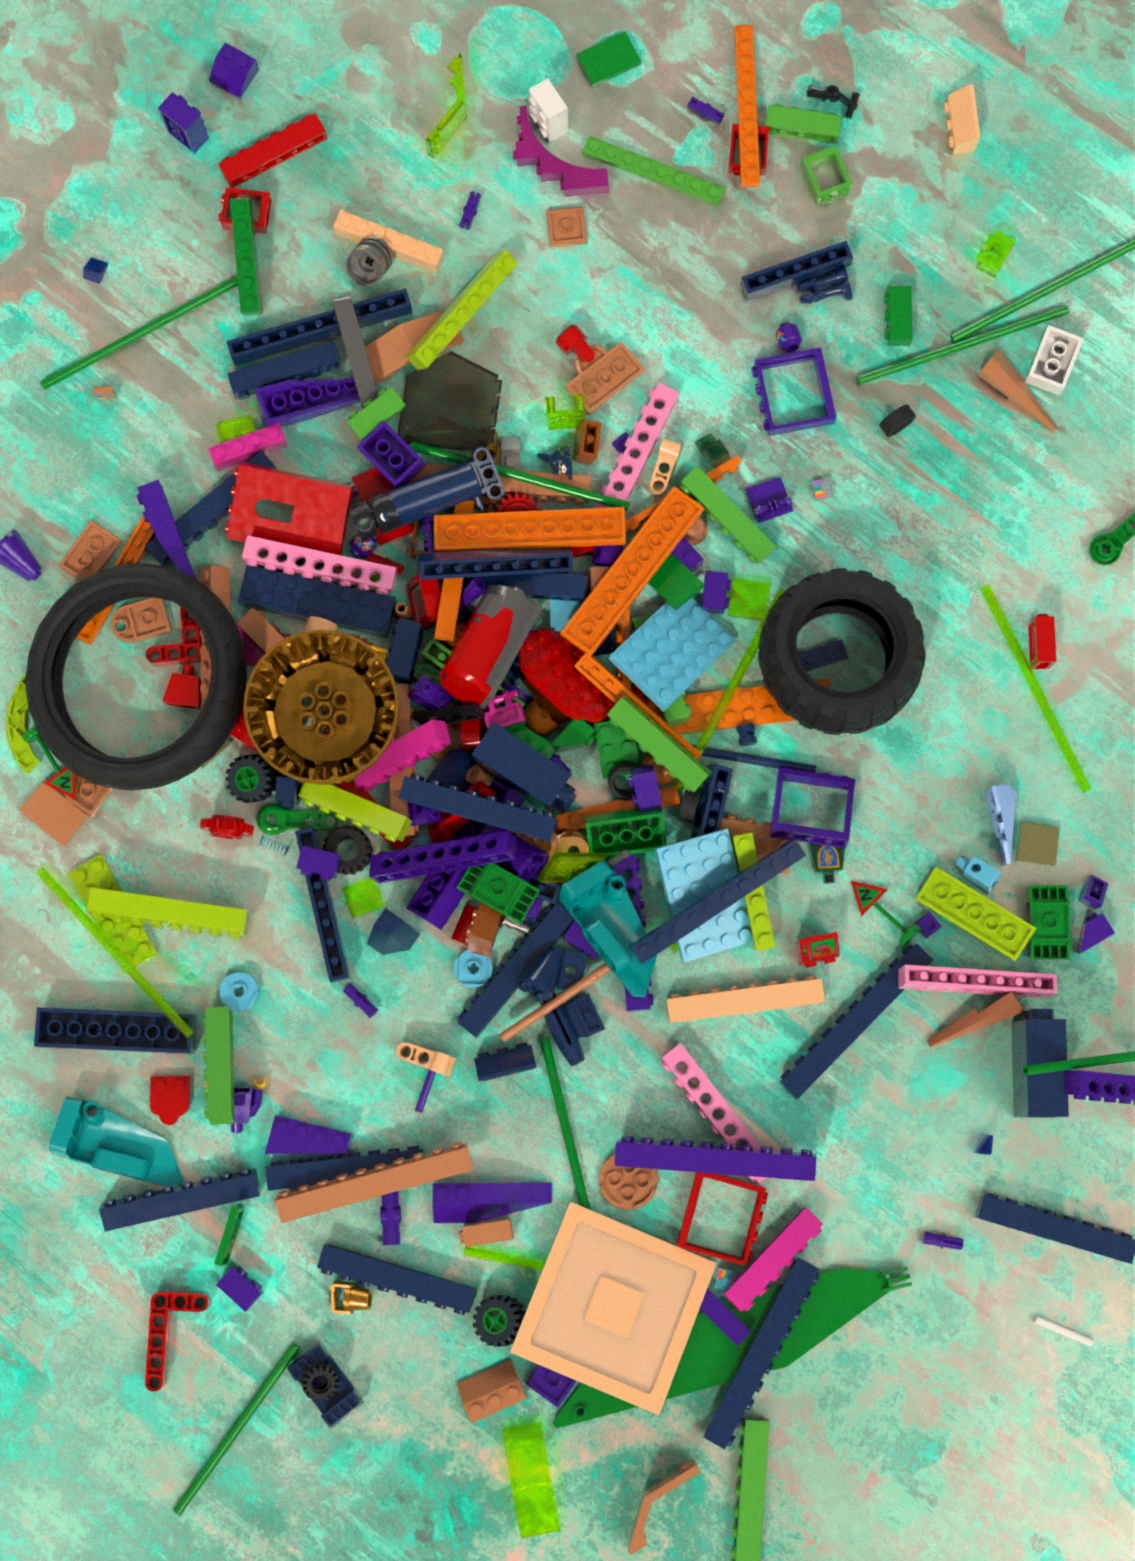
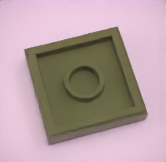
[1016,822,1060,866]

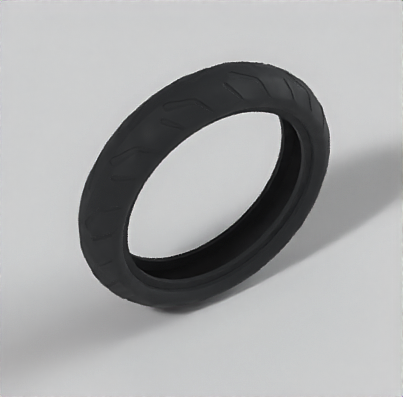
[25,563,247,790]

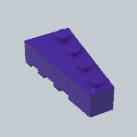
[265,1115,353,1154]

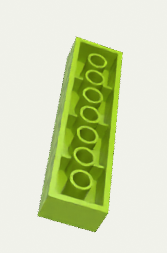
[87,887,249,940]

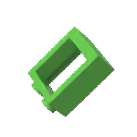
[800,145,853,204]

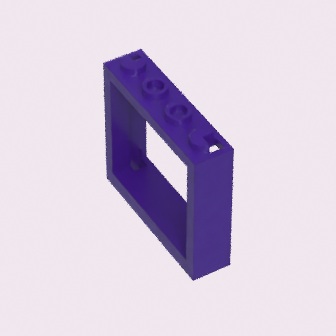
[751,347,836,436]
[769,767,855,849]

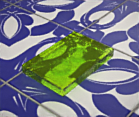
[538,852,605,883]

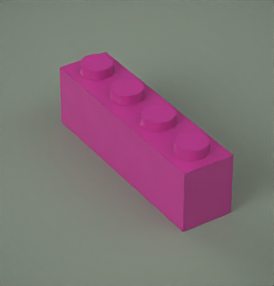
[208,423,288,471]

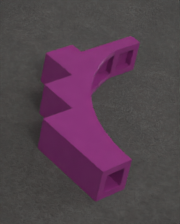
[512,106,609,197]

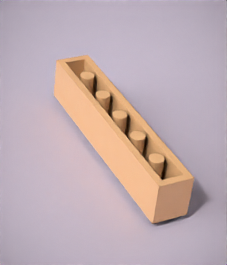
[333,210,444,274]

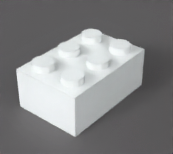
[528,78,568,143]
[1025,325,1084,396]

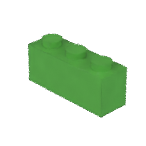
[347,387,406,442]

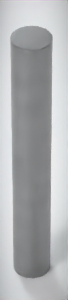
[606,850,629,867]

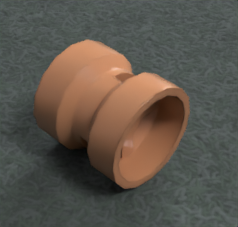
[466,765,492,787]

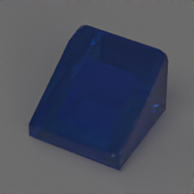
[83,257,108,284]
[973,1135,993,1155]

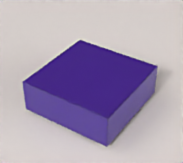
[612,432,629,454]
[914,912,942,939]

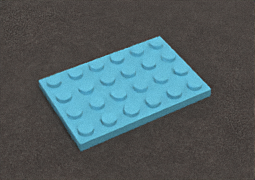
[608,598,736,712]
[654,829,753,962]

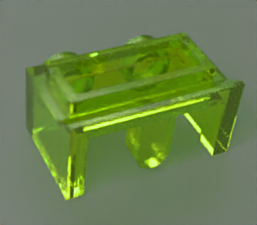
[216,415,257,443]

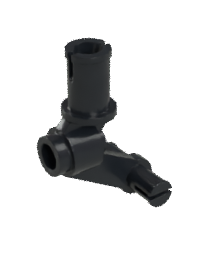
[807,85,860,119]

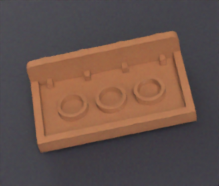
[720,813,790,875]

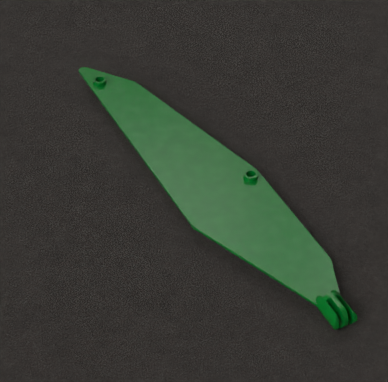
[553,1266,913,1428]

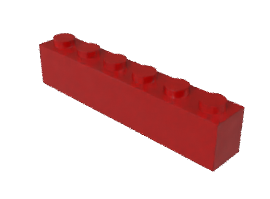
[218,113,328,188]

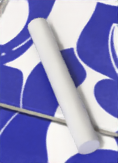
[1034,1315,1093,1347]

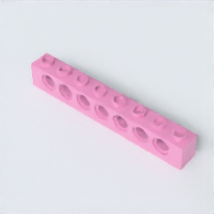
[594,383,679,508]
[242,535,397,595]
[898,965,1057,998]
[661,1043,766,1183]

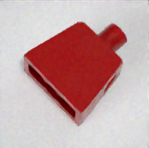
[162,664,201,710]

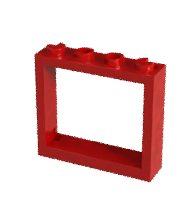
[676,1172,768,1266]

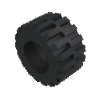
[322,825,373,875]

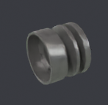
[345,236,393,286]

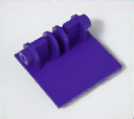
[745,477,793,524]

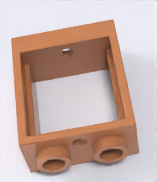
[459,1218,514,1247]

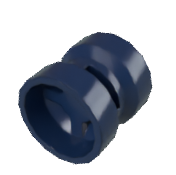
[736,724,758,746]

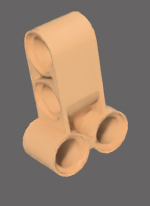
[650,438,682,496]
[396,1042,457,1077]

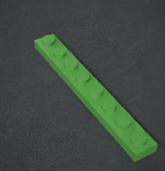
[582,135,725,207]

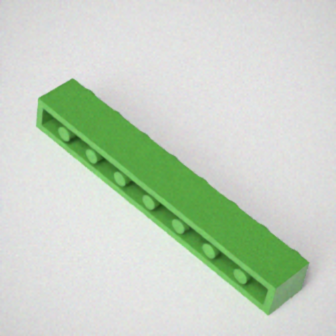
[731,1417,770,1561]

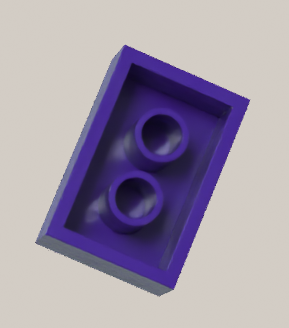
[158,92,209,154]
[357,421,426,489]

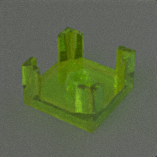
[545,394,585,430]

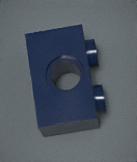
[275,777,300,809]
[556,950,587,993]

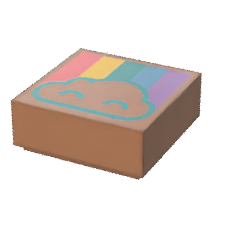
[94,386,116,400]

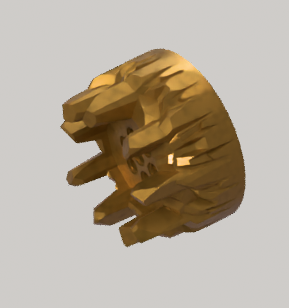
[243,630,399,785]

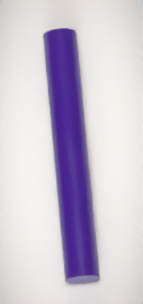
[415,1070,436,1113]

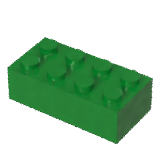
[584,807,667,860]

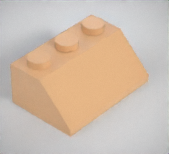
[943,84,980,154]

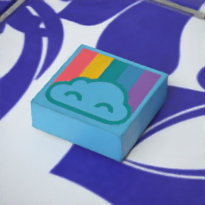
[714,1267,738,1290]

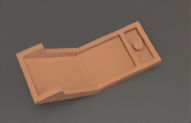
[365,309,464,384]
[627,1460,700,1555]

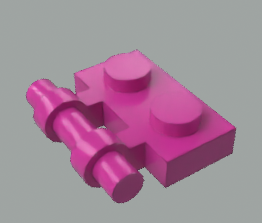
[484,689,526,730]

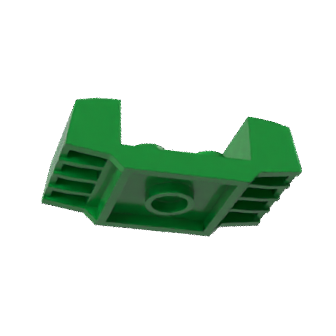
[457,863,540,925]
[1026,885,1071,959]

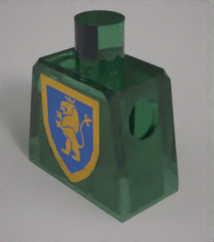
[807,843,845,884]

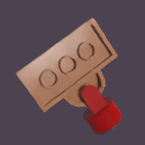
[555,324,645,416]

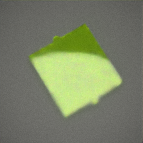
[342,878,384,918]

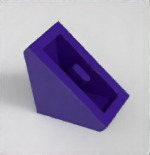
[1078,874,1109,910]

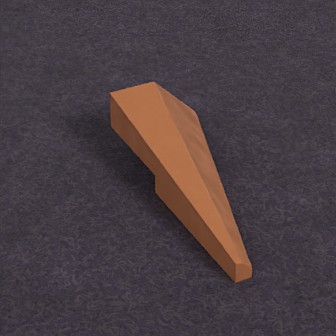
[978,349,1057,433]
[927,992,1026,1048]

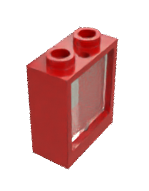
[406,573,441,629]
[1028,614,1057,670]

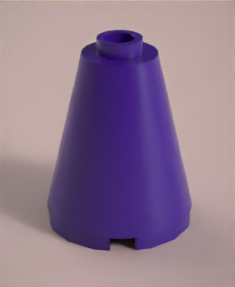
[0,529,42,581]
[507,833,549,883]

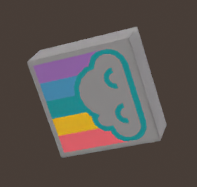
[811,477,834,501]

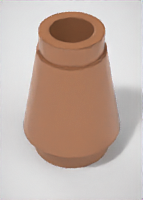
[394,603,412,621]

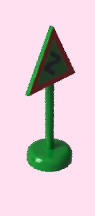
[22,727,76,800]
[851,881,921,947]

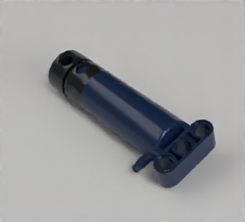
[348,445,504,543]

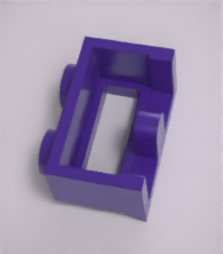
[407,675,453,710]

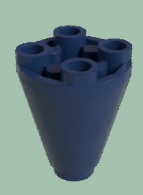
[517,946,564,1003]

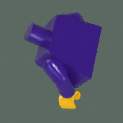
[205,1077,266,1133]

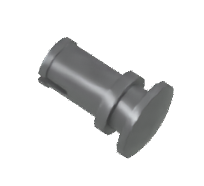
[500,915,531,935]

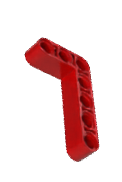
[145,574,201,667]
[145,1291,211,1392]

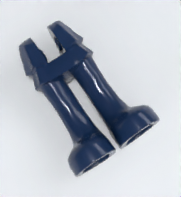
[797,266,853,304]

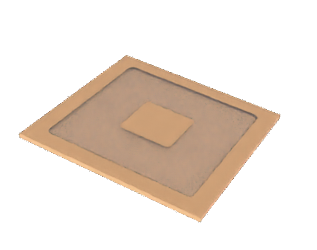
[510,1202,717,1415]

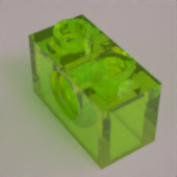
[976,230,1016,278]

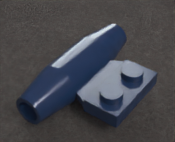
[540,993,605,1067]

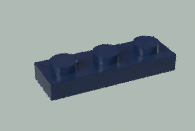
[798,639,849,672]

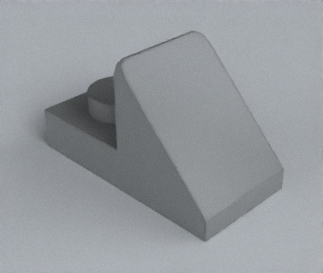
[501,436,521,471]

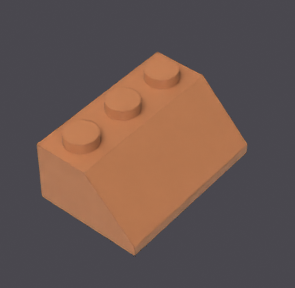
[457,1359,527,1424]

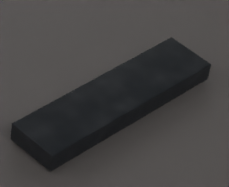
[412,704,485,725]

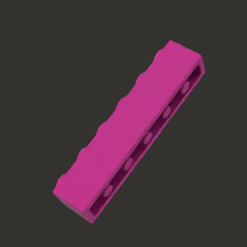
[354,719,451,791]
[722,1207,823,1311]

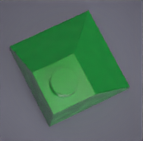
[552,719,595,753]

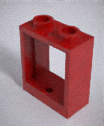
[728,124,769,176]
[218,187,272,234]

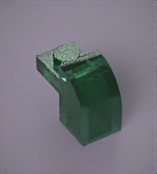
[695,433,730,470]

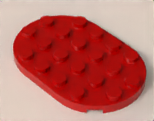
[518,629,615,723]

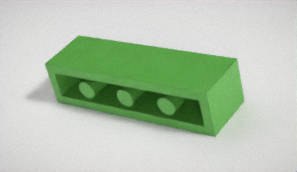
[765,104,842,144]

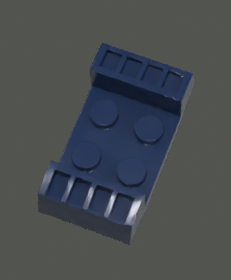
[288,1341,364,1428]

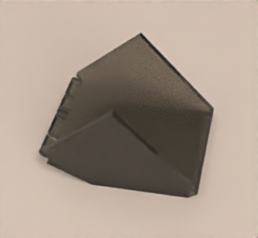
[397,351,502,451]

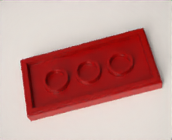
[352,468,413,547]

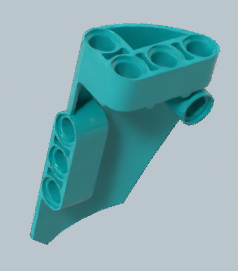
[559,860,657,997]
[49,1096,184,1187]

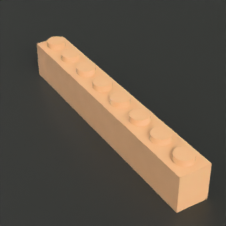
[666,976,825,1023]

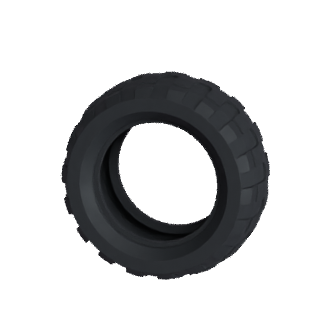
[758,568,926,735]

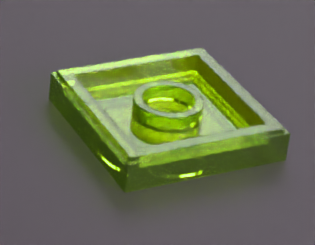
[727,578,770,621]

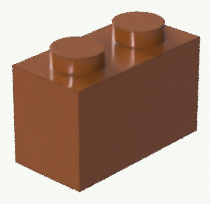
[572,419,601,465]

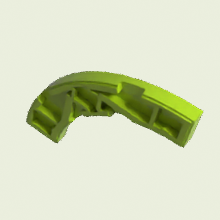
[6,673,41,775]

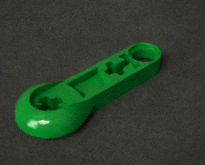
[1089,513,1135,566]
[256,803,339,835]

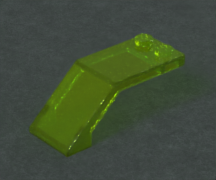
[425,53,467,159]
[502,1422,561,1539]

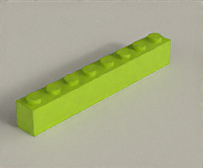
[405,249,518,370]

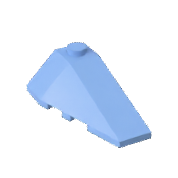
[985,784,1017,867]

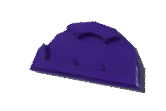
[500,682,533,704]

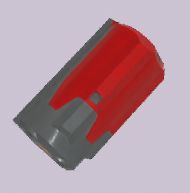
[439,584,542,710]

